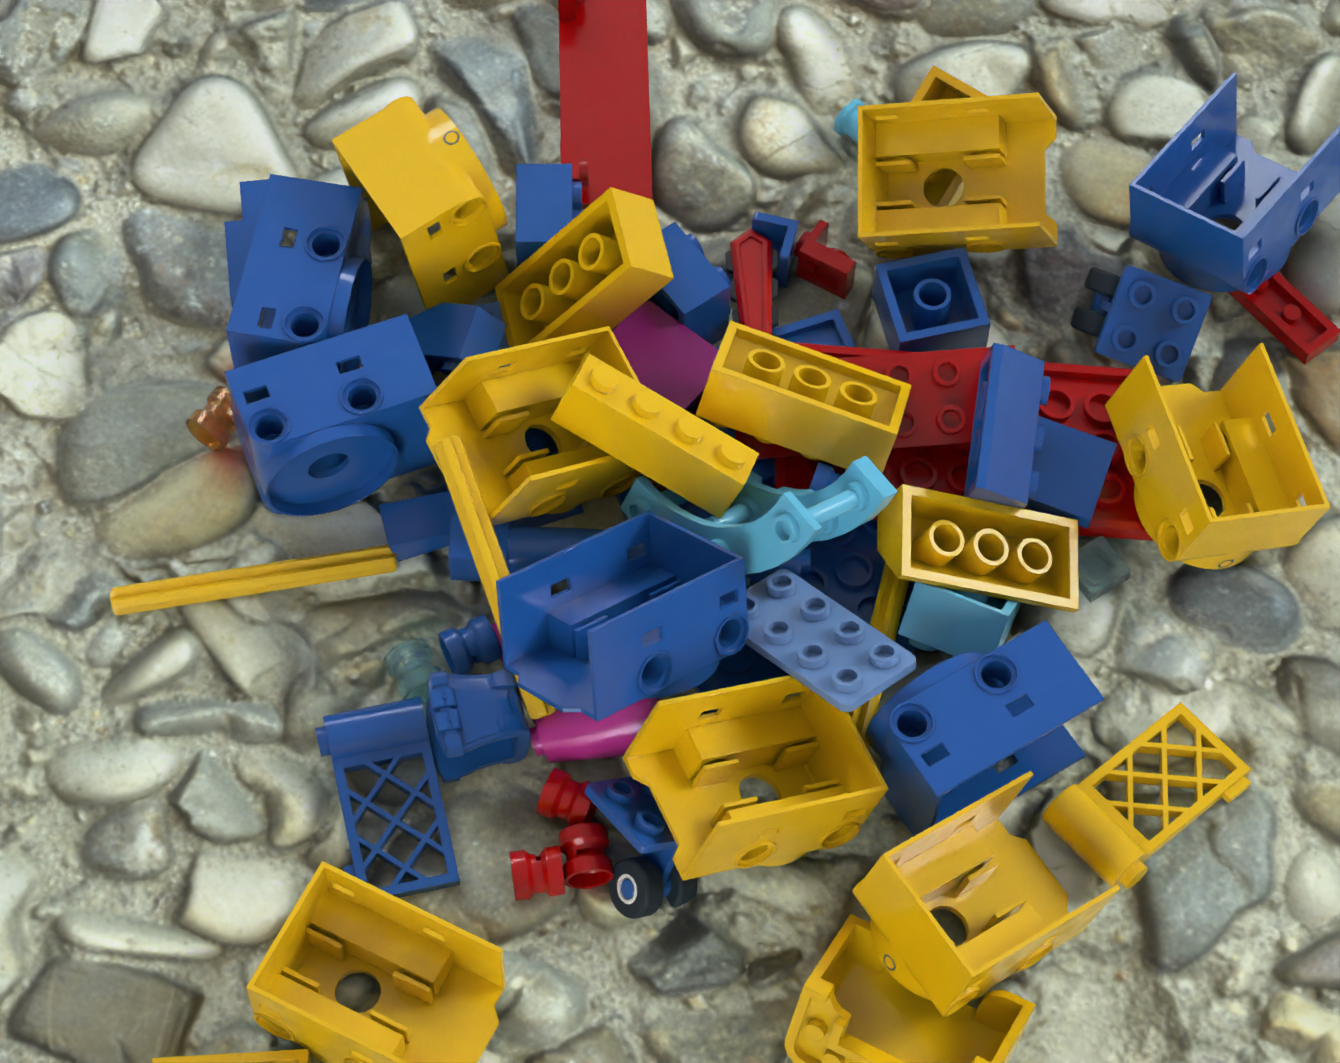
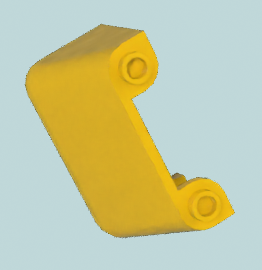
[784,914,1036,1063]

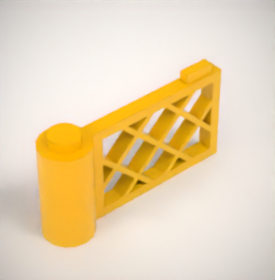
[1042,702,1251,889]

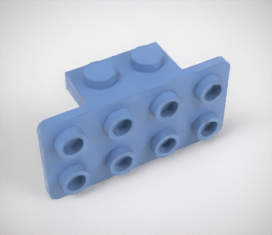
[745,569,916,712]

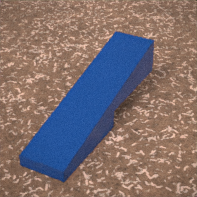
[379,491,584,562]

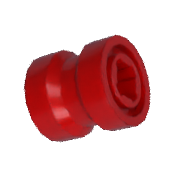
[537,768,597,826]
[558,823,614,889]
[509,846,565,901]

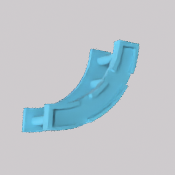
[620,456,898,575]

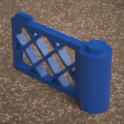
[315,696,460,898]

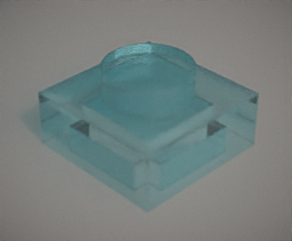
[1078,535,1131,603]

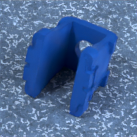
[426,670,531,784]

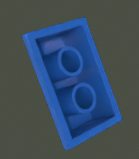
[964,343,1051,509]

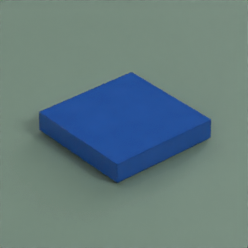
[1025,416,1117,528]

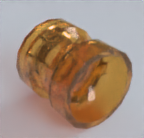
[185,386,236,452]

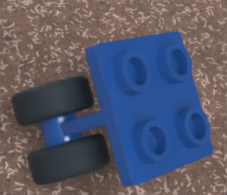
[1070,265,1212,382]
[584,776,697,919]

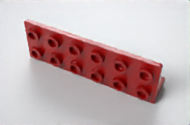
[558,0,653,209]
[734,345,1015,460]

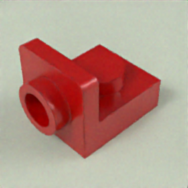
[794,219,856,300]

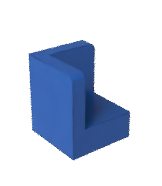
[752,212,799,288]

